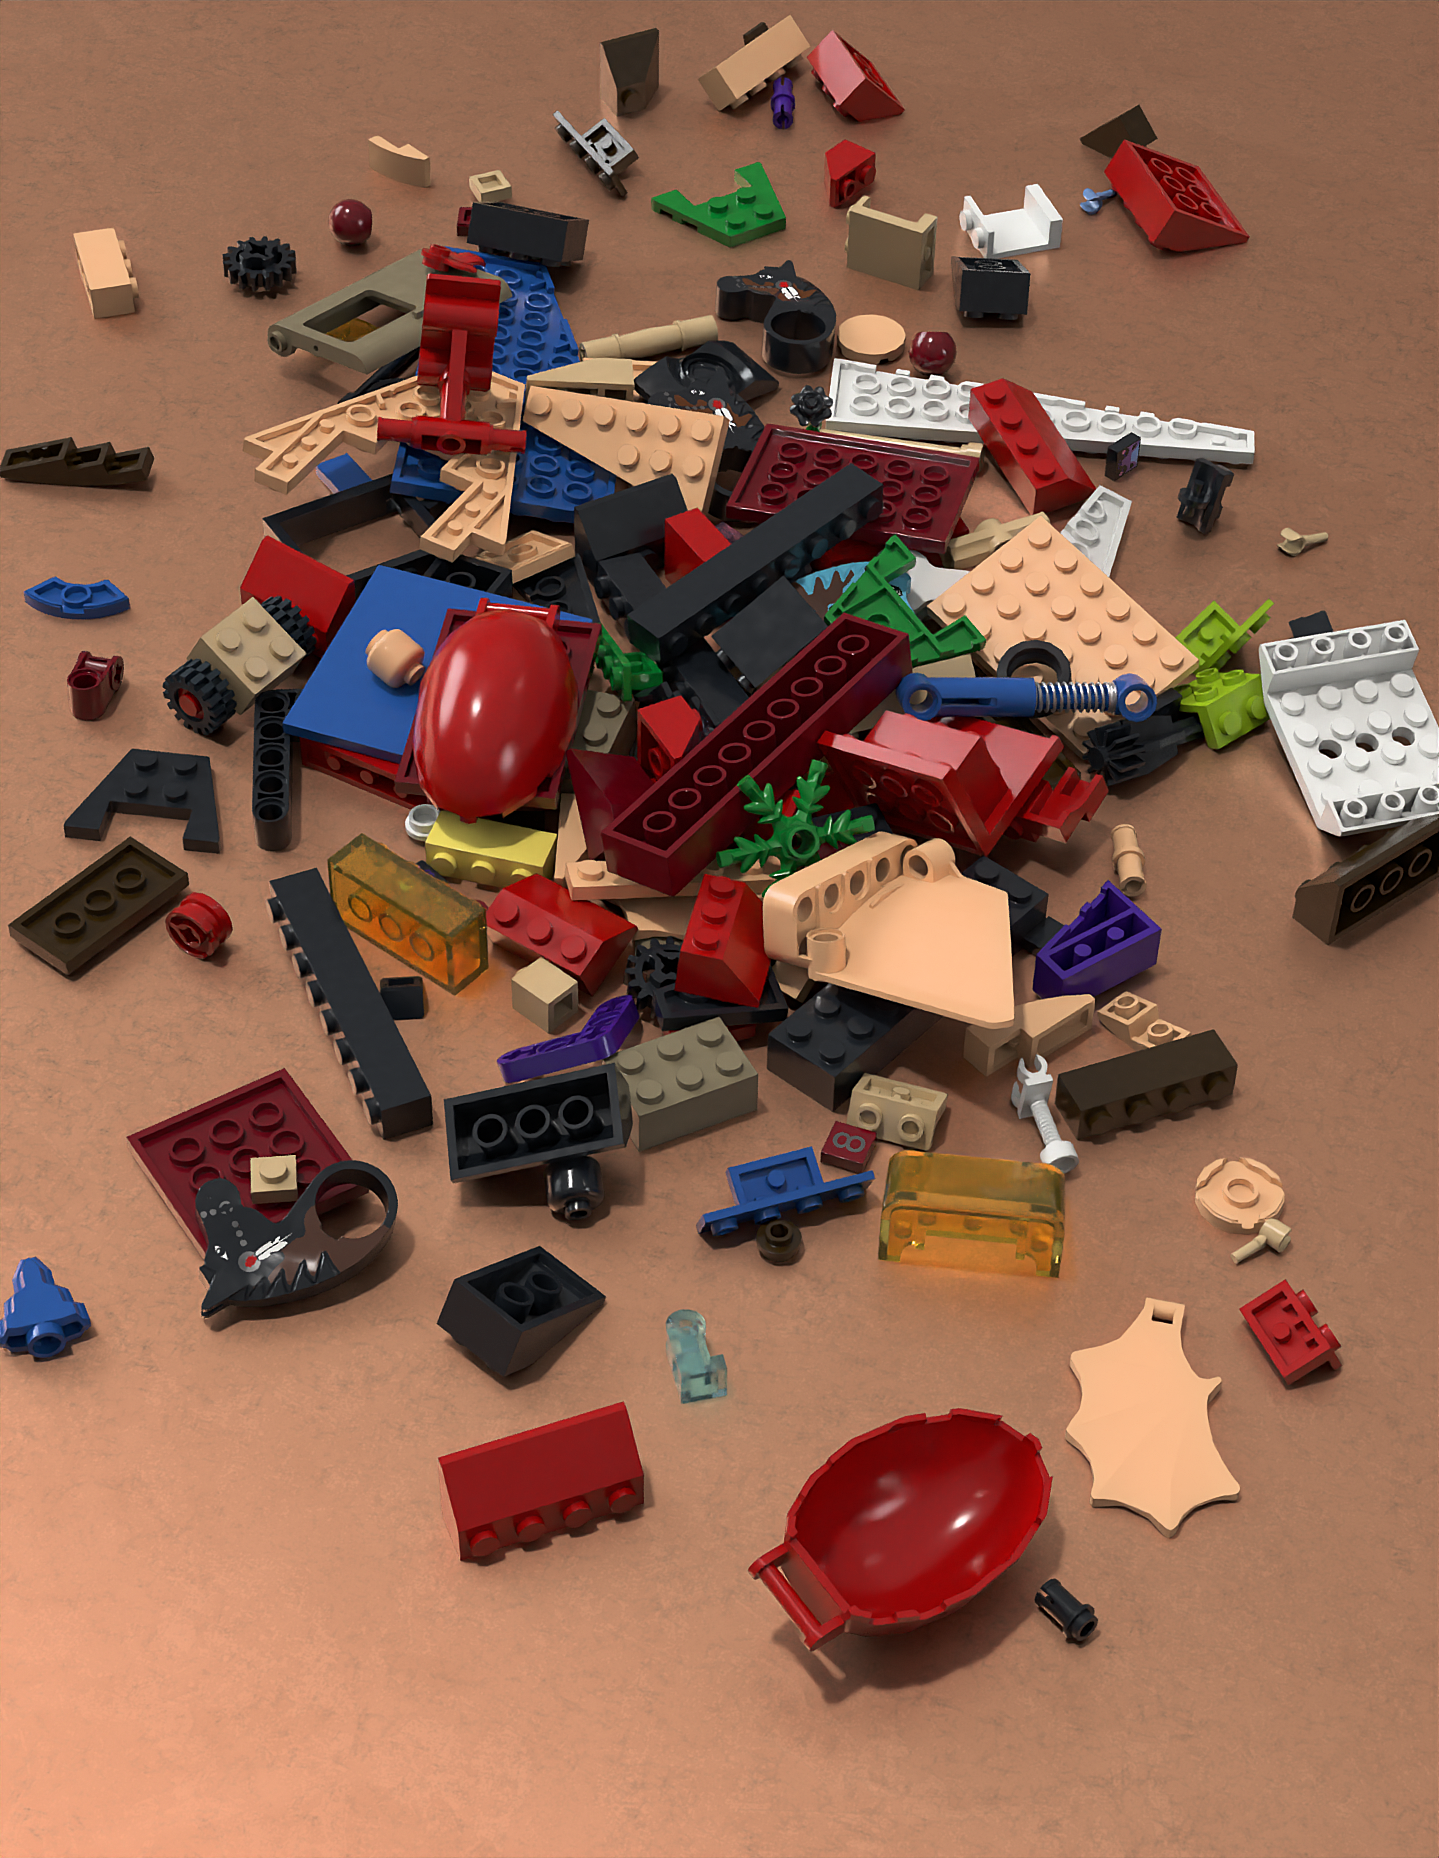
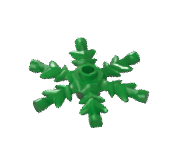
[716,760,875,898]

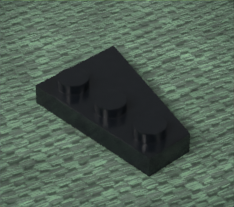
[512,553,601,623]
[652,964,788,1031]

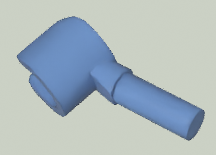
[1080,188,1117,215]

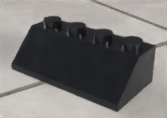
[444,1063,633,1184]

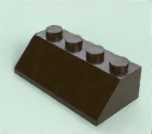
[1292,814,1439,945]

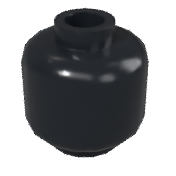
[543,1156,605,1220]

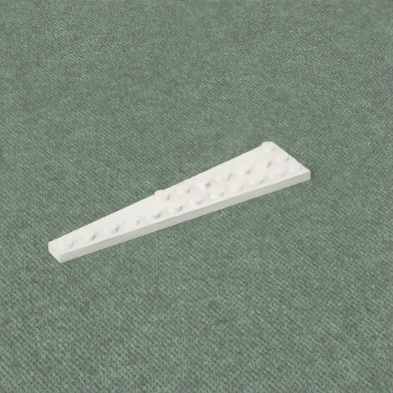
[825,358,1255,464]

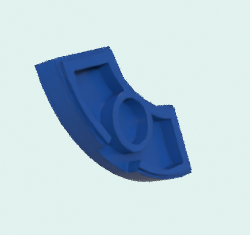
[23,576,130,619]

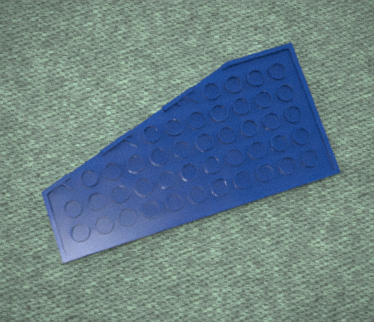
[390,246,617,523]

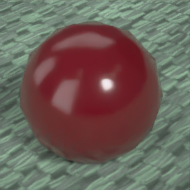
[328,199,372,246]
[908,332,957,376]

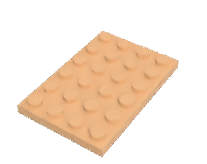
[927,516,1199,761]

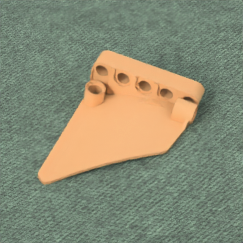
[763,831,1015,1029]

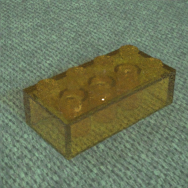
[327,833,489,996]

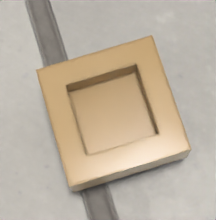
[469,170,512,202]
[251,1155,298,1204]

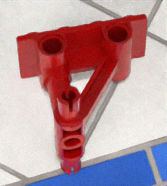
[377,273,526,456]

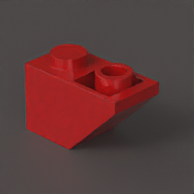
[824,139,876,208]

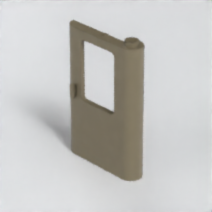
[267,249,512,375]

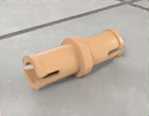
[1111,824,1147,897]

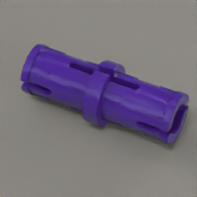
[771,77,795,129]

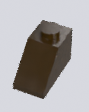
[1080,105,1158,159]

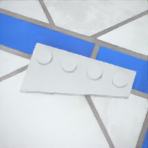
[1061,485,1132,577]

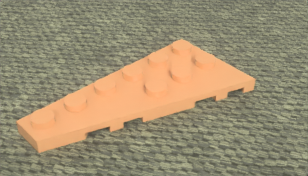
[522,386,730,517]

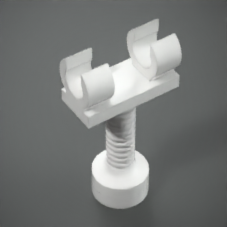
[1011,1054,1079,1176]

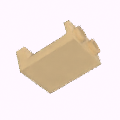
[844,196,937,290]

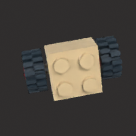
[163,596,317,735]

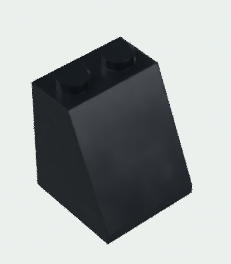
[711,575,828,696]

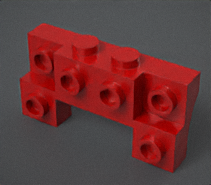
[1003,767,1109,843]

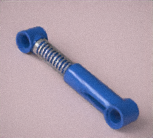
[895,673,1157,722]

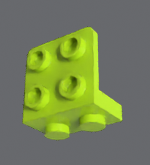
[1175,599,1274,675]
[1173,668,1270,749]

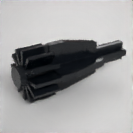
[1082,715,1205,786]

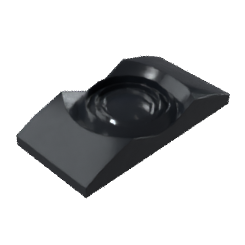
[634,340,780,402]

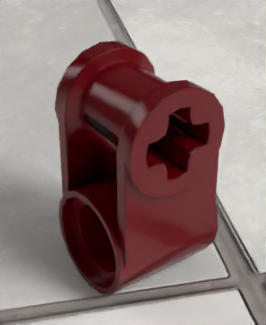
[67,651,124,720]

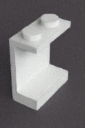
[959,184,1063,259]

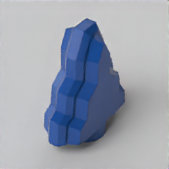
[0,1257,91,1358]

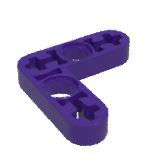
[497,995,640,1083]

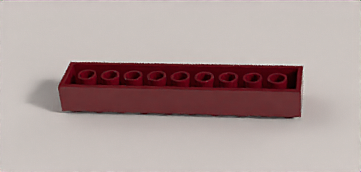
[600,613,913,897]

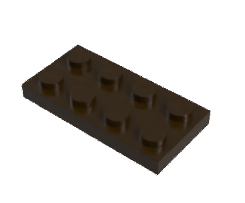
[8,836,189,975]

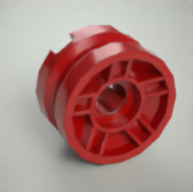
[165,892,233,959]

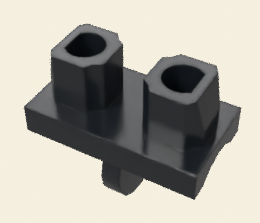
[1177,457,1234,534]

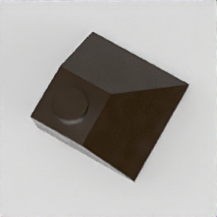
[600,28,659,116]

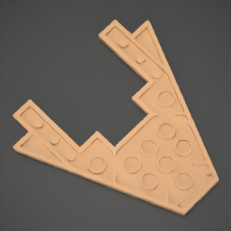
[243,371,525,563]

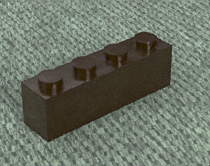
[1054,1029,1238,1140]

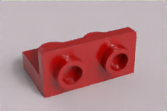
[1239,1279,1343,1385]

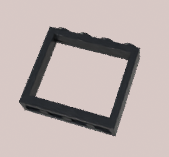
[262,473,438,601]

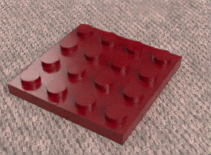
[126,1068,369,1261]

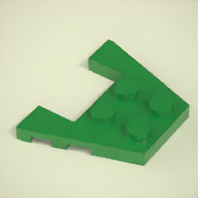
[651,162,786,248]
[824,534,986,668]

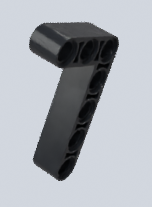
[252,689,303,851]

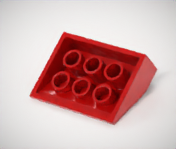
[1104,139,1250,252]

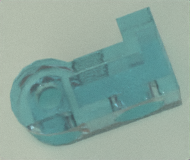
[666,1309,727,1404]

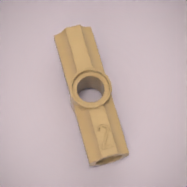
[939,512,1050,570]

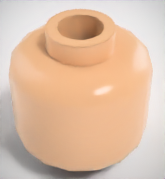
[365,629,425,688]

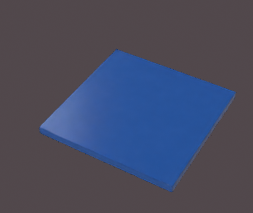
[282,565,593,764]

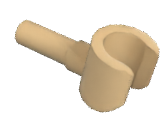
[1277,527,1328,556]
[1230,1218,1292,1264]

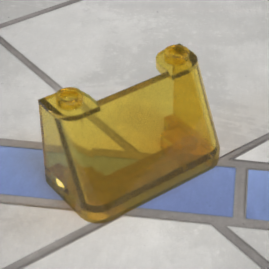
[878,1150,1066,1278]

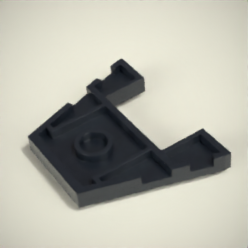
[63,749,221,854]

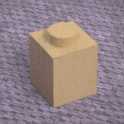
[511,957,578,1034]

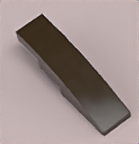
[0,437,154,486]

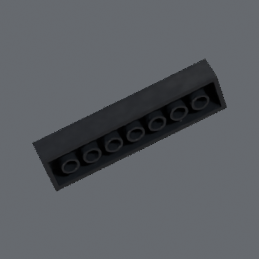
[767,855,1049,1112]

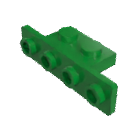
[595,623,663,702]

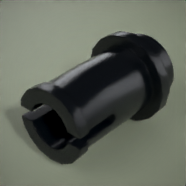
[1034,1578,1098,1641]

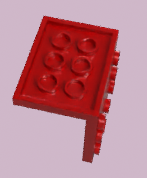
[817,717,1064,857]

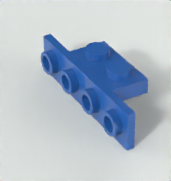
[696,1146,875,1236]

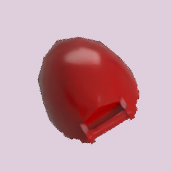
[412,598,579,824]
[748,1408,1053,1652]

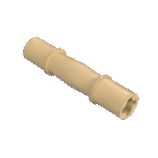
[579,315,718,362]

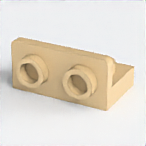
[846,1073,948,1151]

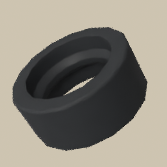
[996,640,1072,719]

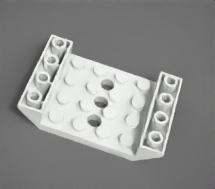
[1259,620,1439,837]

